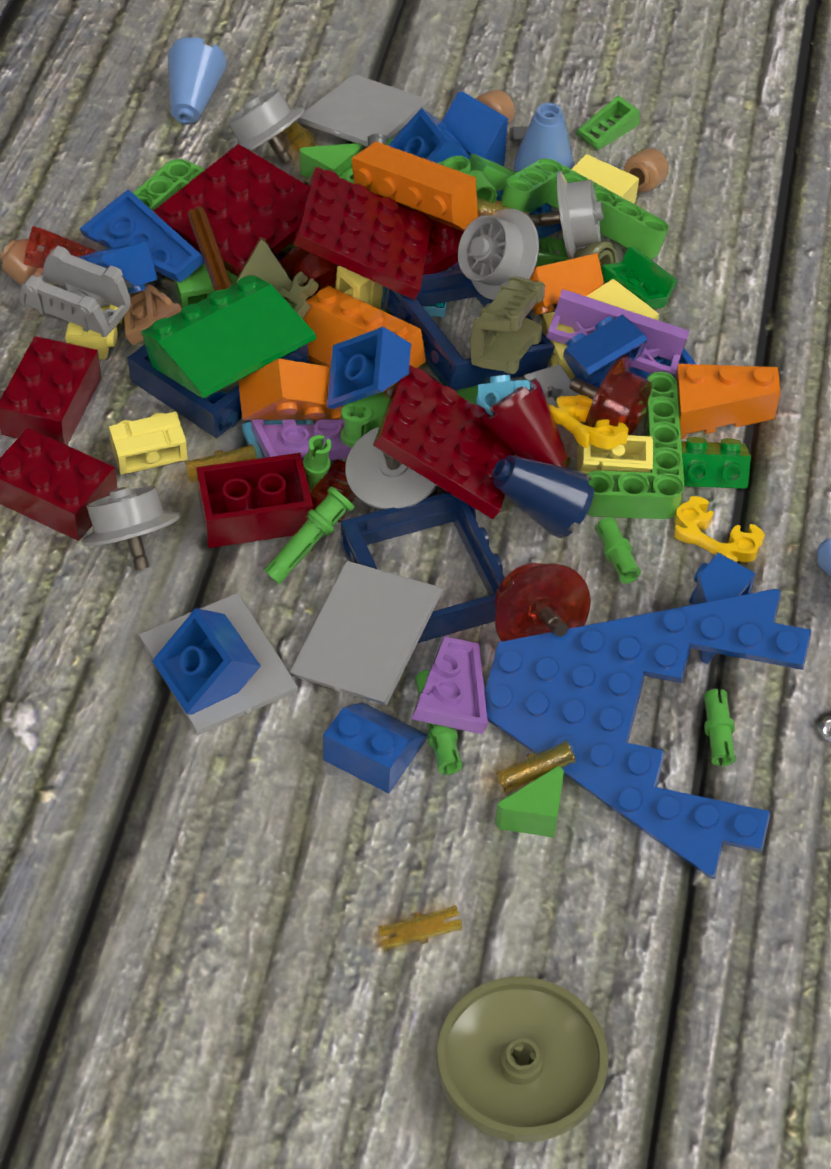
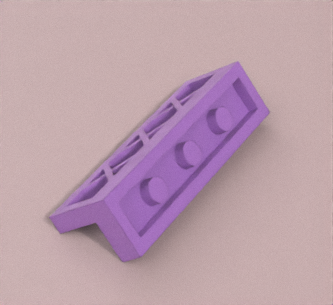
[546,289,689,376]

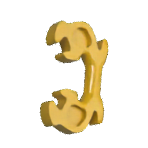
[549,394,629,449]
[674,496,765,563]

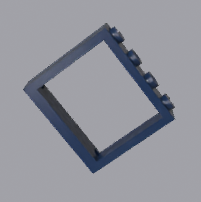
[382,269,555,390]
[127,297,309,438]
[341,492,516,643]

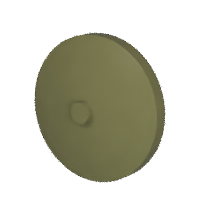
[437,977,608,1142]

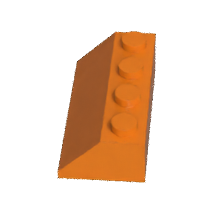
[352,141,478,232]
[303,286,426,392]

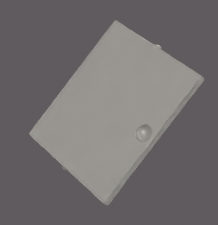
[298,74,430,147]
[289,561,443,706]
[139,593,298,736]

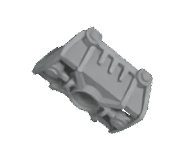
[19,246,131,338]

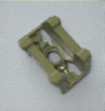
[470,276,545,374]

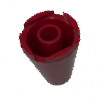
[479,378,568,468]

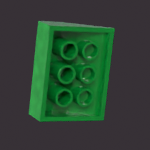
[141,275,317,398]

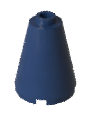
[492,455,594,538]

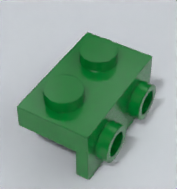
[601,247,677,309]
[681,437,751,489]

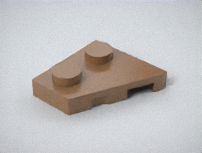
[124,284,182,345]

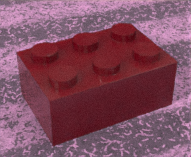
[0,336,101,445]
[0,427,118,541]
[196,452,313,548]

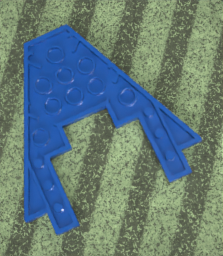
[485,589,811,879]

